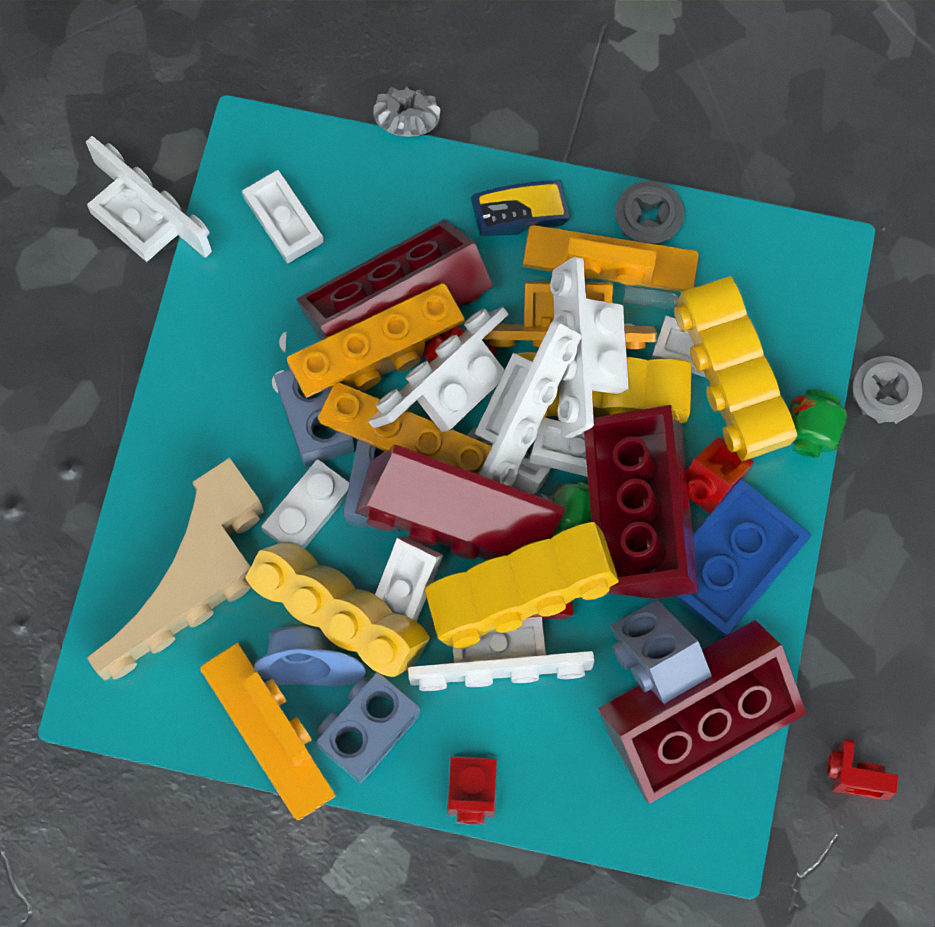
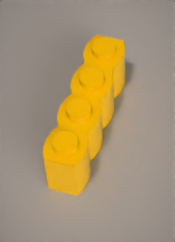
[674,276,797,461]
[516,352,691,423]
[424,522,619,649]
[245,542,430,677]

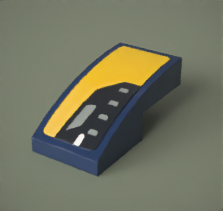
[471,180,569,236]

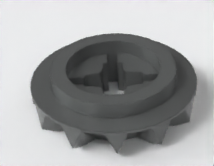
[616,181,684,245]

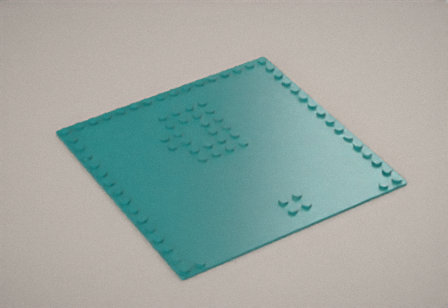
[38,95,875,900]

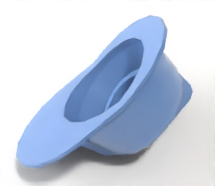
[254,625,366,686]

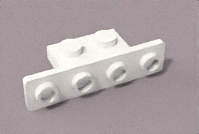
[85,136,212,262]
[550,257,629,438]
[368,307,508,432]
[475,321,581,487]
[408,617,594,691]

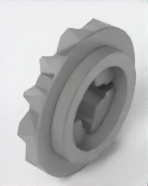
[373,85,440,137]
[852,356,923,424]

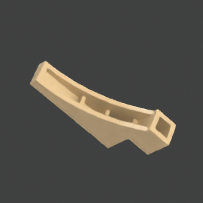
[87,458,264,681]

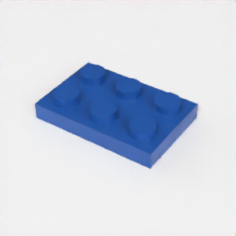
[673,479,812,637]

